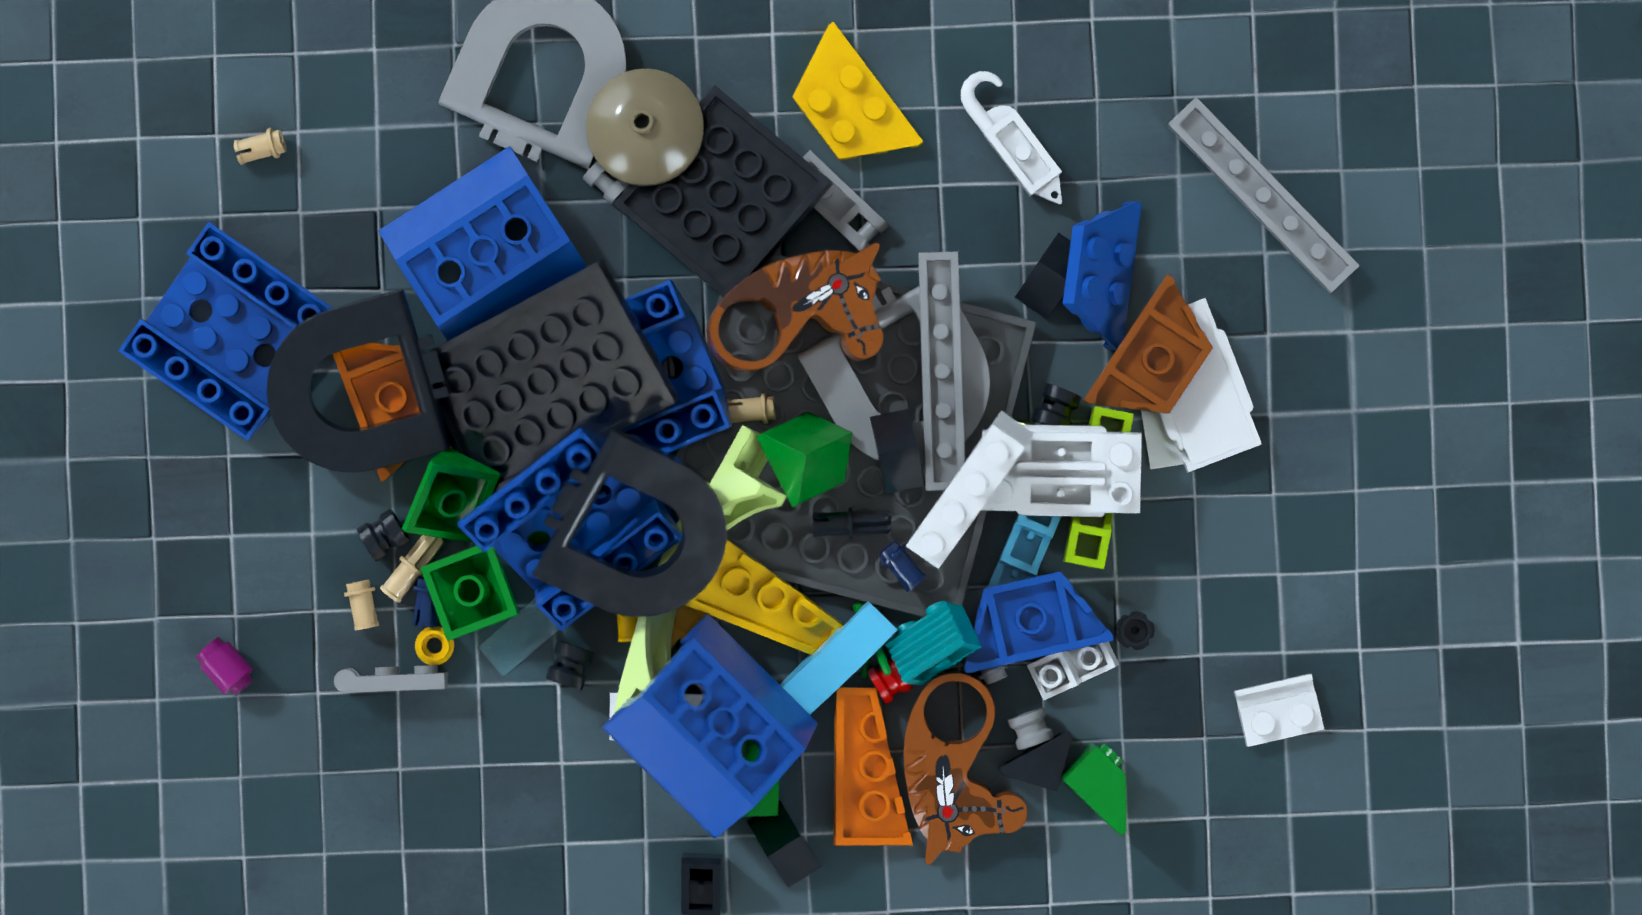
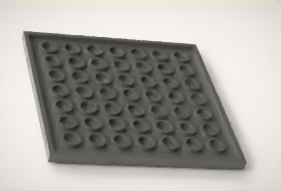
[676,253,1036,617]

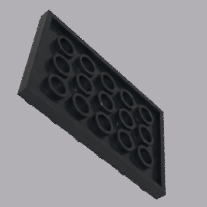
[405,259,680,496]

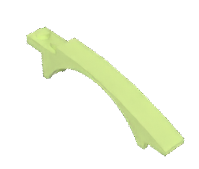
[613,425,787,715]

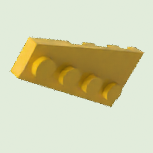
[685,538,843,655]

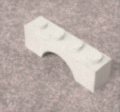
[906,411,1034,569]

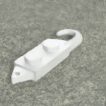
[961,71,1062,205]

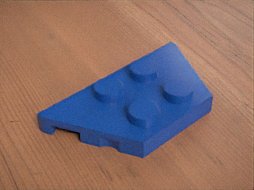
[1062,201,1142,351]
[964,571,1114,674]

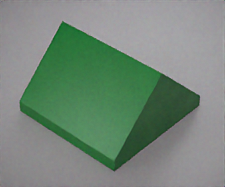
[756,412,853,507]
[402,448,500,542]
[420,546,520,641]

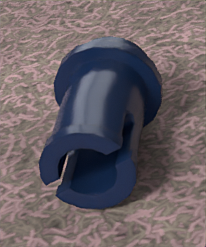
[878,540,926,592]
[412,577,438,627]

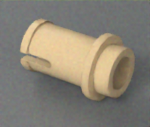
[234,128,286,165]
[727,393,776,424]
[344,580,379,631]

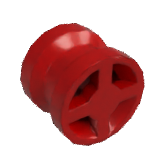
[866,656,913,704]

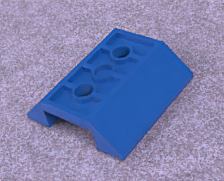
[378,146,587,341]
[118,222,333,441]
[621,280,731,453]
[458,427,682,631]
[602,613,818,839]

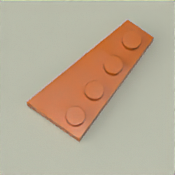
[833,687,913,845]

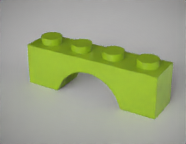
[1062,406,1134,569]

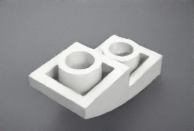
[1027,642,1119,701]

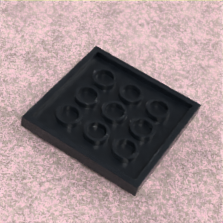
[613,85,833,298]

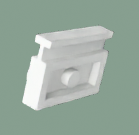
[1234,674,1324,747]

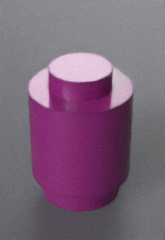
[196,637,254,696]

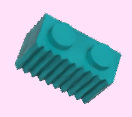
[885,601,981,685]

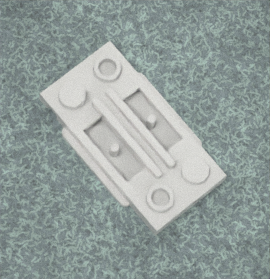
[1131,298,1262,473]
[981,425,1142,517]

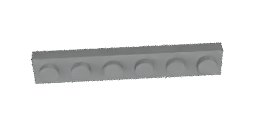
[1167,97,1360,294]
[918,252,965,491]

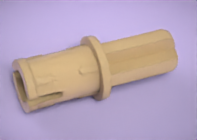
[380,535,445,603]

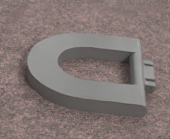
[438,0,627,170]
[796,286,990,464]

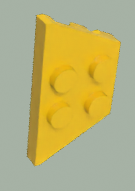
[792,22,923,161]

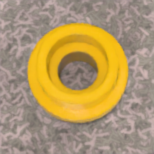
[415,626,454,665]

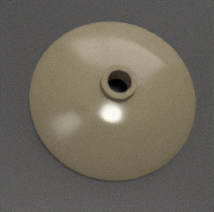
[586,69,704,186]

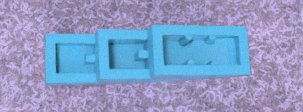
[987,514,1061,588]
[780,601,898,715]

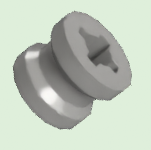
[1007,707,1054,750]

